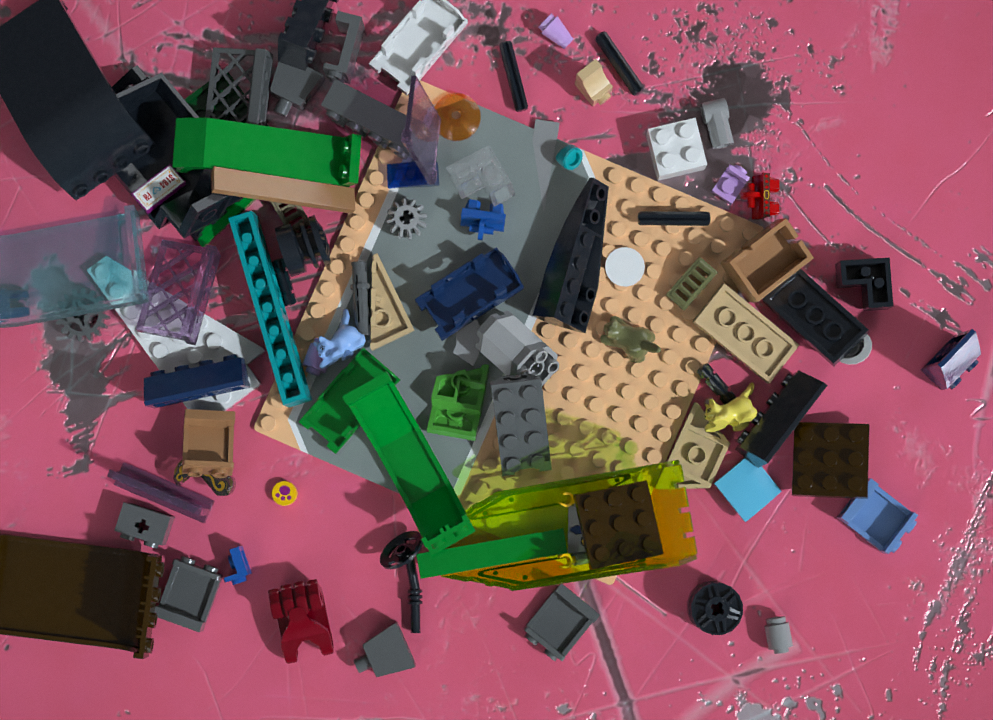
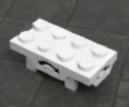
[369,0,468,96]

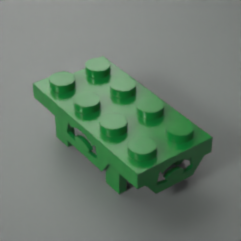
[299,348,400,454]

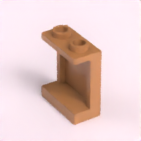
[182,409,235,478]

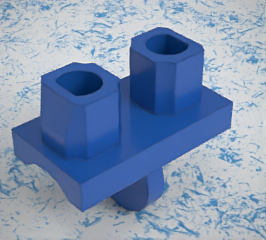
[460,199,506,240]

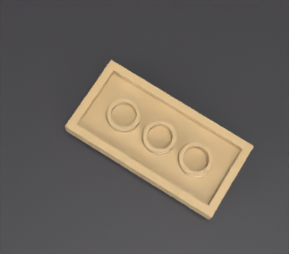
[693,283,799,383]

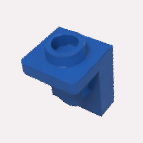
[224,546,252,585]

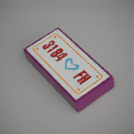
[131,164,186,214]

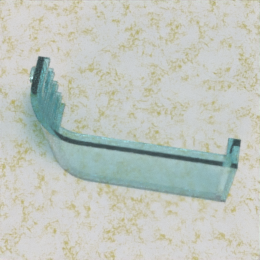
[0,205,149,328]

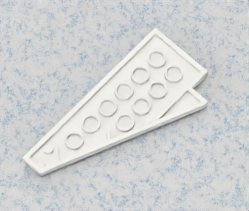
[87,257,266,411]

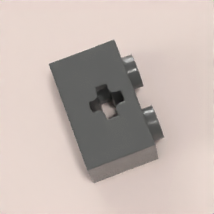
[114,502,175,549]

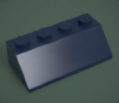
[144,354,250,408]

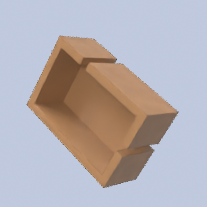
[720,218,814,302]

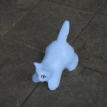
[313,309,366,369]

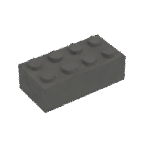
[321,79,429,160]

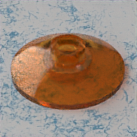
[432,93,481,141]

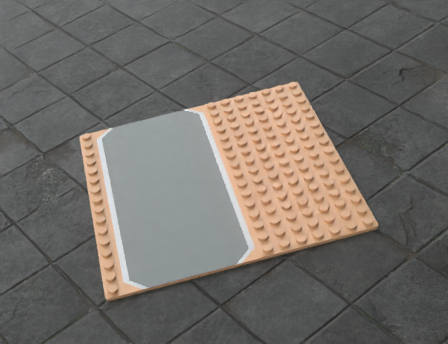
[254,80,763,585]

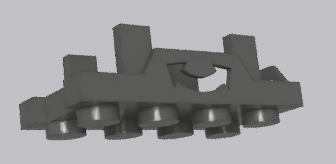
[491,373,552,476]

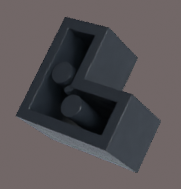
[835,257,894,311]

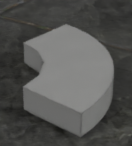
[453,319,480,366]

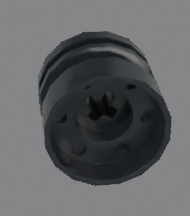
[275,215,331,277]
[687,581,743,635]

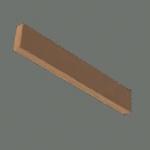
[212,166,355,213]

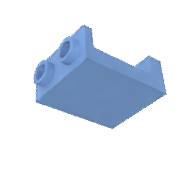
[837,478,918,554]

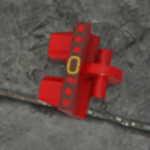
[740,173,780,220]

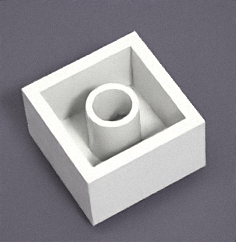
[646,118,707,181]

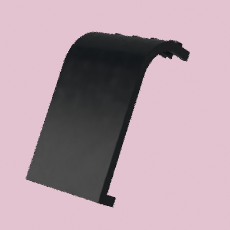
[0,0,156,200]

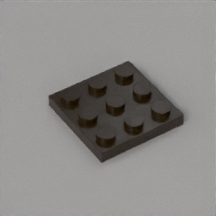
[792,422,870,499]
[573,480,664,570]

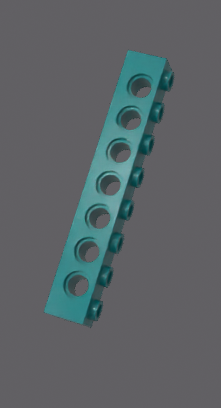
[228,211,312,408]

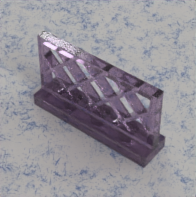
[136,239,221,345]
[107,462,215,523]

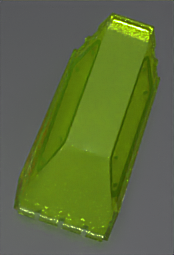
[441,460,698,591]

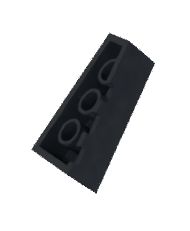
[278,0,339,71]

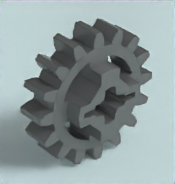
[55,288,110,342]

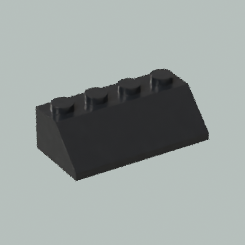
[735,370,828,468]

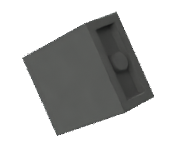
[323,11,365,84]
[155,556,223,632]
[524,583,600,661]

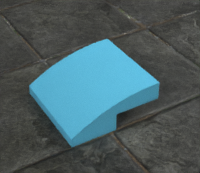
[713,457,781,522]

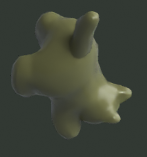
[600,316,661,363]

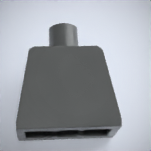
[270,62,325,117]
[354,622,416,677]

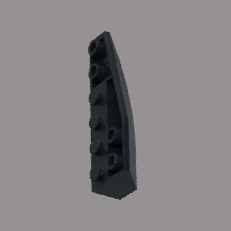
[533,177,609,333]

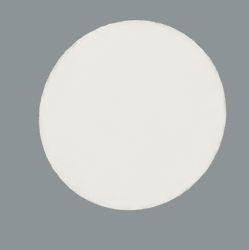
[605,247,645,287]

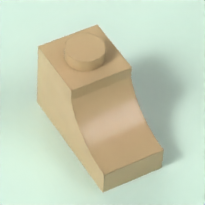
[575,59,613,107]

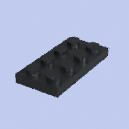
[763,269,869,367]

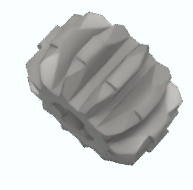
[386,198,428,240]

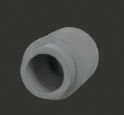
[764,616,793,654]

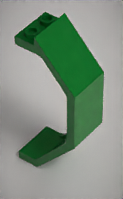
[342,372,475,556]

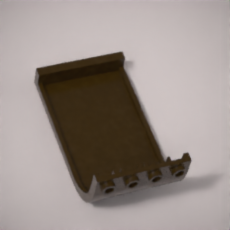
[0,534,164,659]

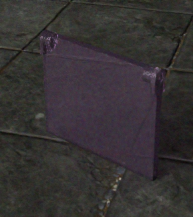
[401,76,441,185]

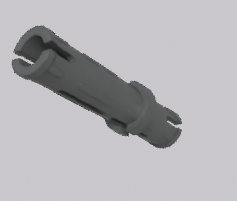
[350,261,371,336]

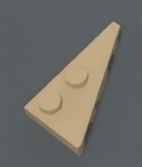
[370,253,415,351]

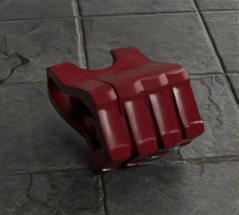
[268,579,334,664]

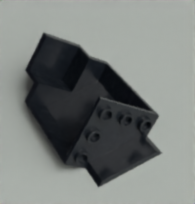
[112,65,244,241]

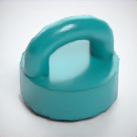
[556,144,583,170]

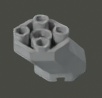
[475,311,559,386]

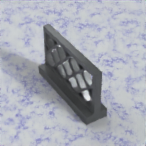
[205,47,274,126]

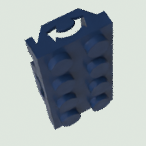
[415,247,524,341]

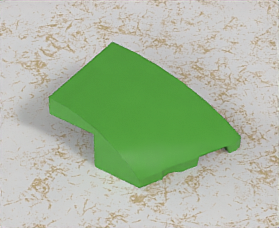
[427,364,489,441]

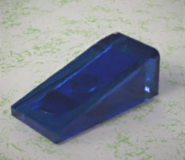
[387,160,439,189]

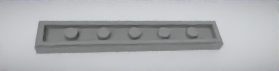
[532,119,560,212]

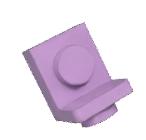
[711,164,750,205]

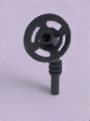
[380,531,423,633]

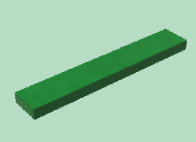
[417,528,568,579]

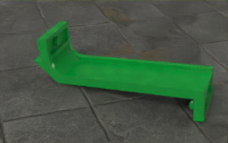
[172,118,362,187]

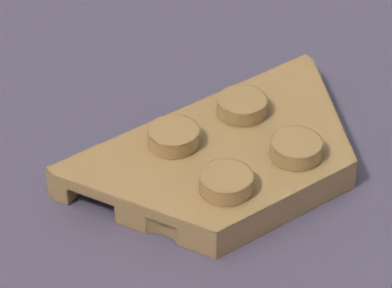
[655,402,730,490]

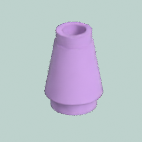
[538,13,574,49]

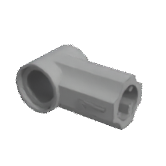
[700,98,734,149]

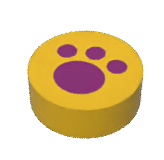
[272,481,298,506]

